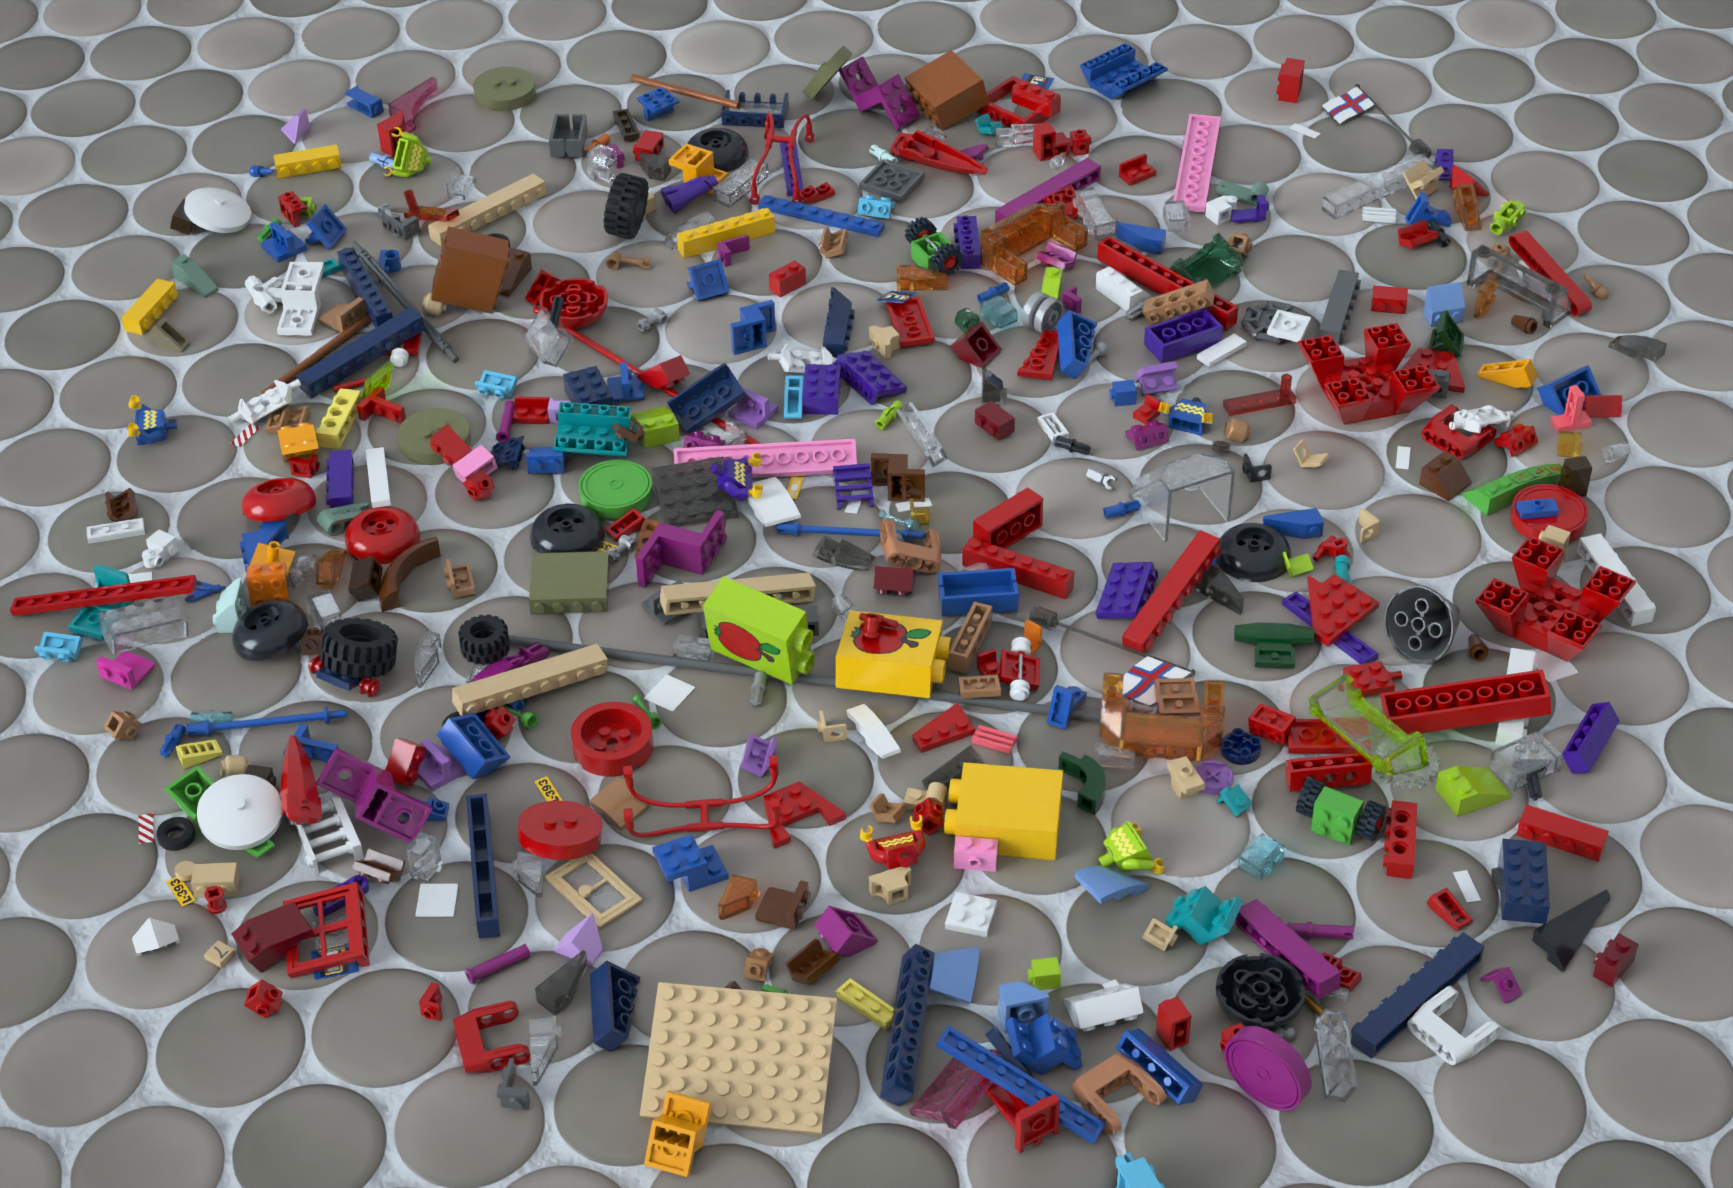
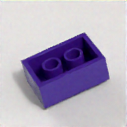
[802,364,841,415]

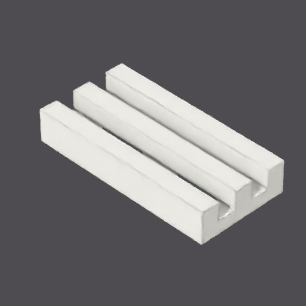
[1362,207,1396,223]
[1037,412,1069,442]

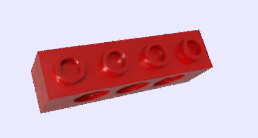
[1285,752,1372,792]
[1383,800,1418,879]

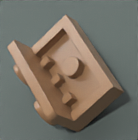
[819,226,849,259]
[443,559,476,598]

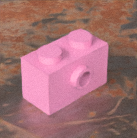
[452,445,498,482]
[954,836,998,872]

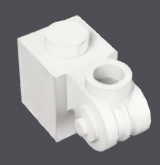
[1205,195,1237,225]
[142,529,179,568]

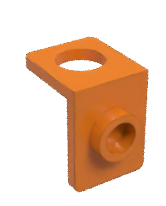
[1024,619,1042,656]

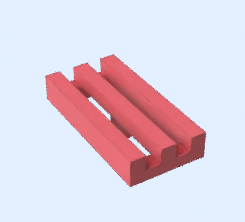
[972,725,1017,754]

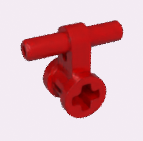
[1312,535,1351,561]
[859,613,898,638]

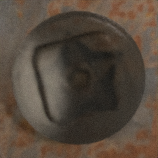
[1212,441,1231,455]

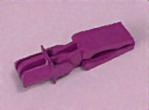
[473,642,550,682]

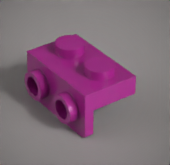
[1036,241,1077,271]
[1125,420,1169,450]
[683,431,726,448]

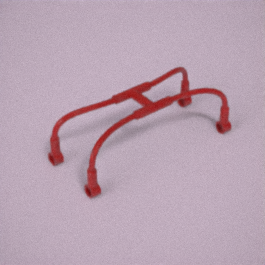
[749,112,814,205]
[623,755,781,838]

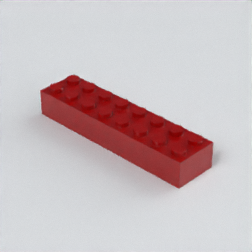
[1380,669,1552,738]

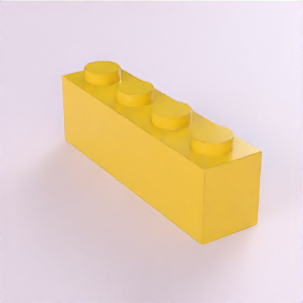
[273,144,342,179]
[121,279,178,335]

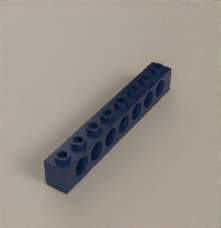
[880,944,934,1107]

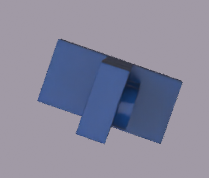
[1405,192,1452,227]
[1047,685,1087,729]
[283,724,339,762]

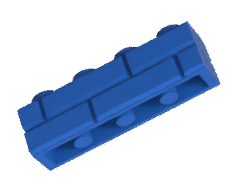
[1116,1028,1203,1105]

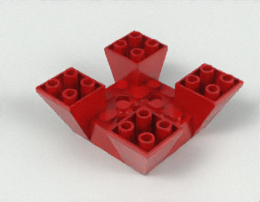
[1298,323,1440,425]
[1475,536,1636,662]

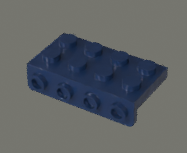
[667,363,747,434]

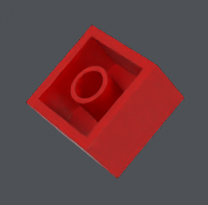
[1276,58,1305,103]

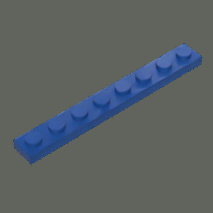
[758,195,885,237]
[935,1025,1105,1144]

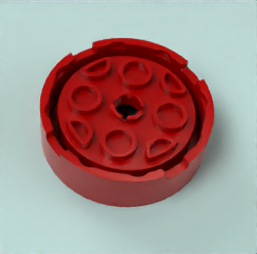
[571,702,653,777]

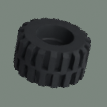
[458,614,510,665]

